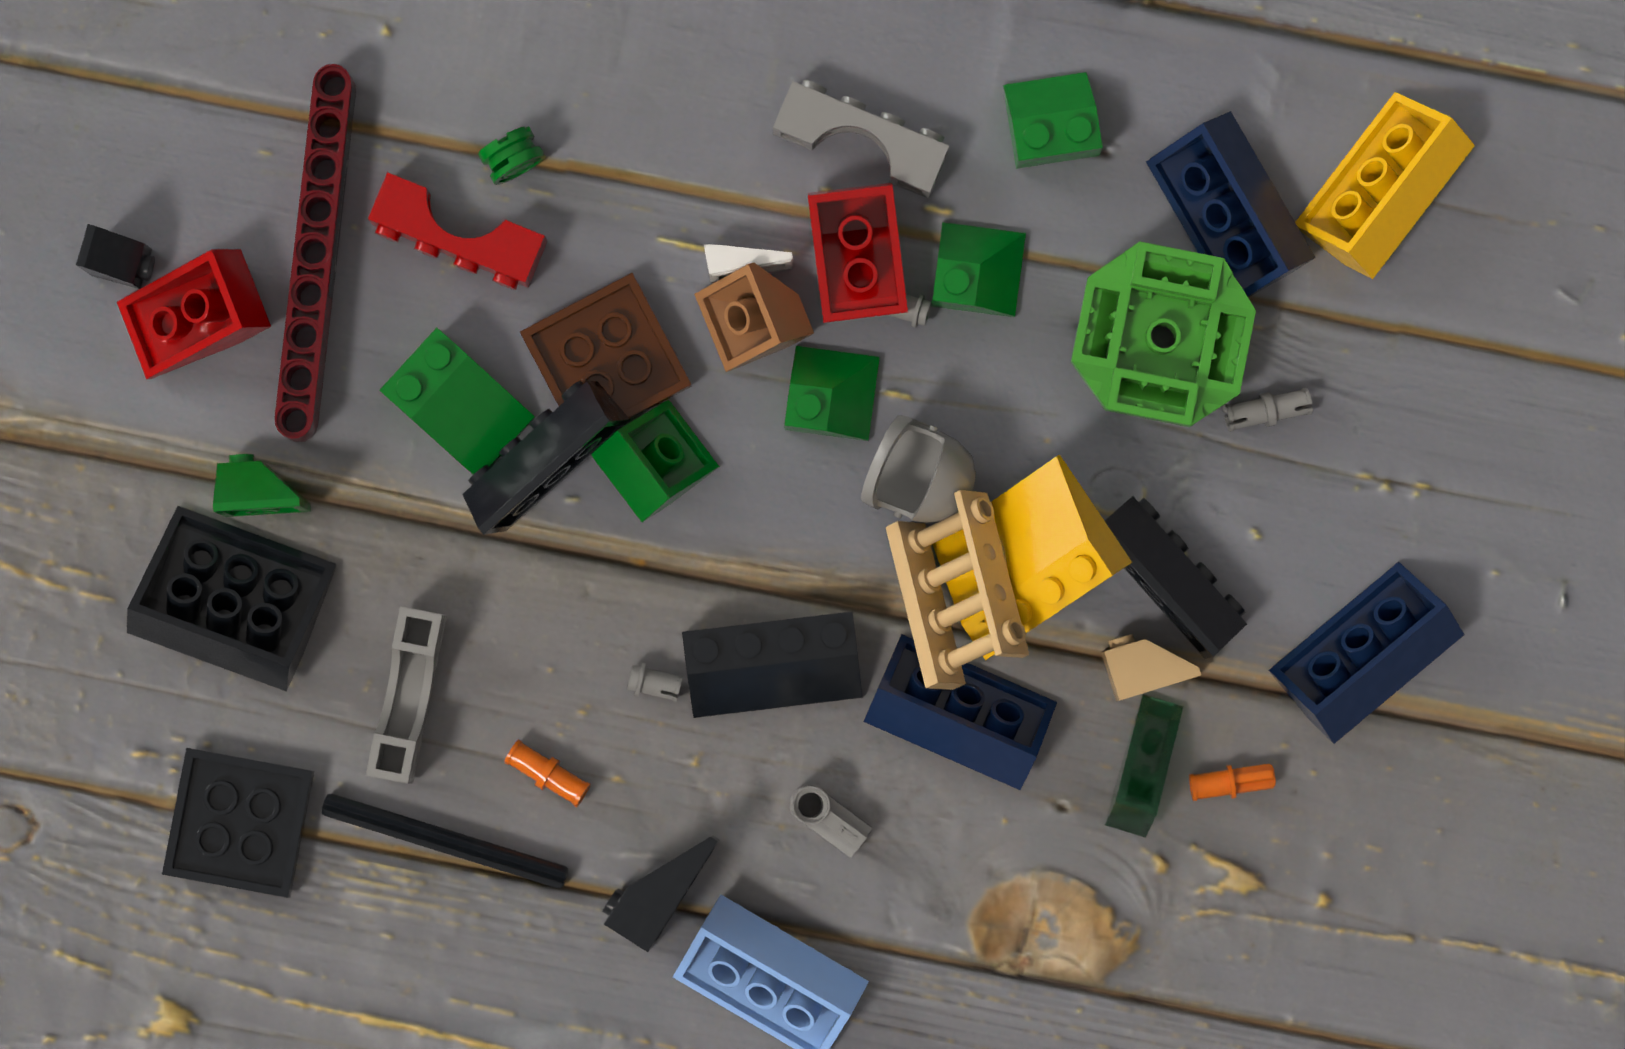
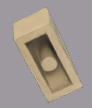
[1101,634,1201,701]

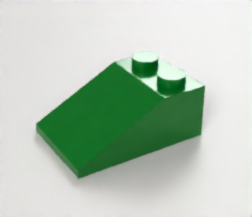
[379,327,535,474]

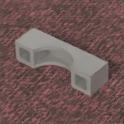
[773,80,949,199]
[365,606,447,784]

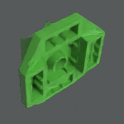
[1071,241,1256,427]

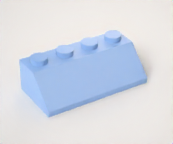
[673,894,869,1049]

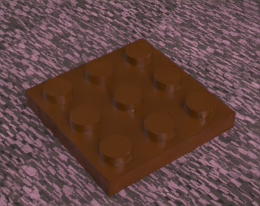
[520,273,692,419]

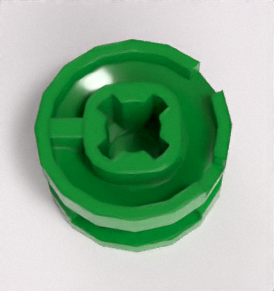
[478,126,546,185]

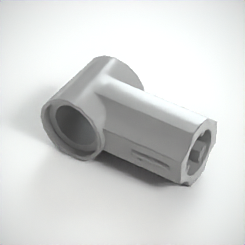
[789,785,872,858]

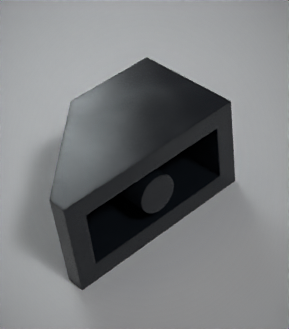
[76,224,155,289]

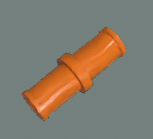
[504,739,591,807]

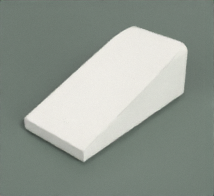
[704,244,793,283]

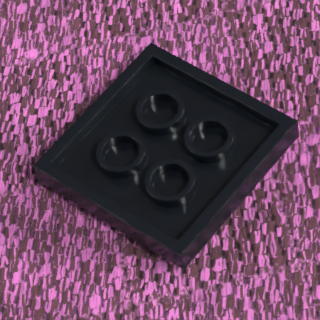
[162,748,314,898]

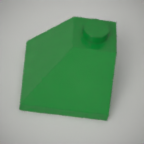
[931,222,1026,317]
[784,346,880,441]
[213,454,311,517]

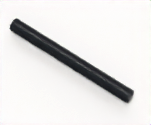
[322,794,568,888]

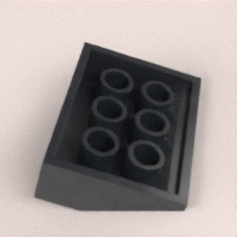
[127,506,336,692]

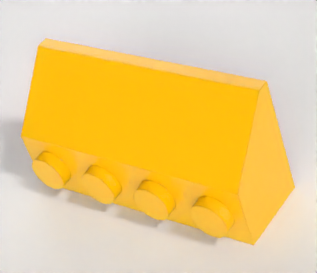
[1295,92,1475,279]

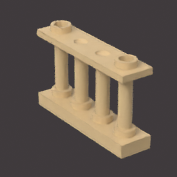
[885,490,1030,690]

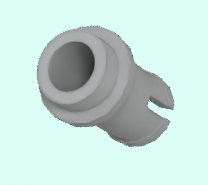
[888,294,932,328]
[627,663,683,702]

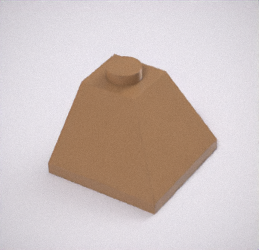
[694,263,814,372]

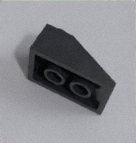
[602,836,720,952]

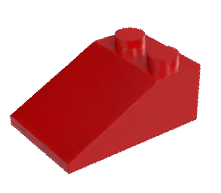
[808,183,908,323]
[117,249,271,379]

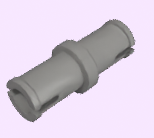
[1223,388,1313,432]

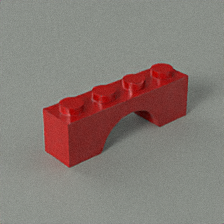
[368,172,548,290]

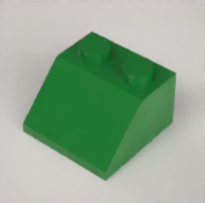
[1003,72,1103,169]
[591,399,720,522]

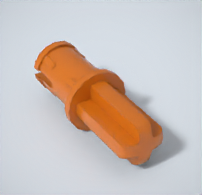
[1189,764,1276,801]

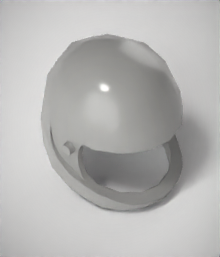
[861,415,976,523]

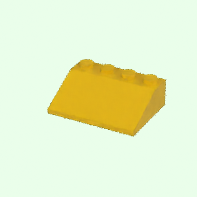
[932,454,1132,660]

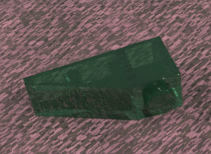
[1105,694,1184,838]

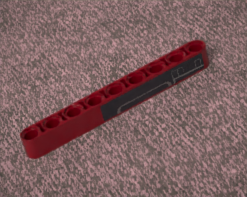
[274,64,356,442]

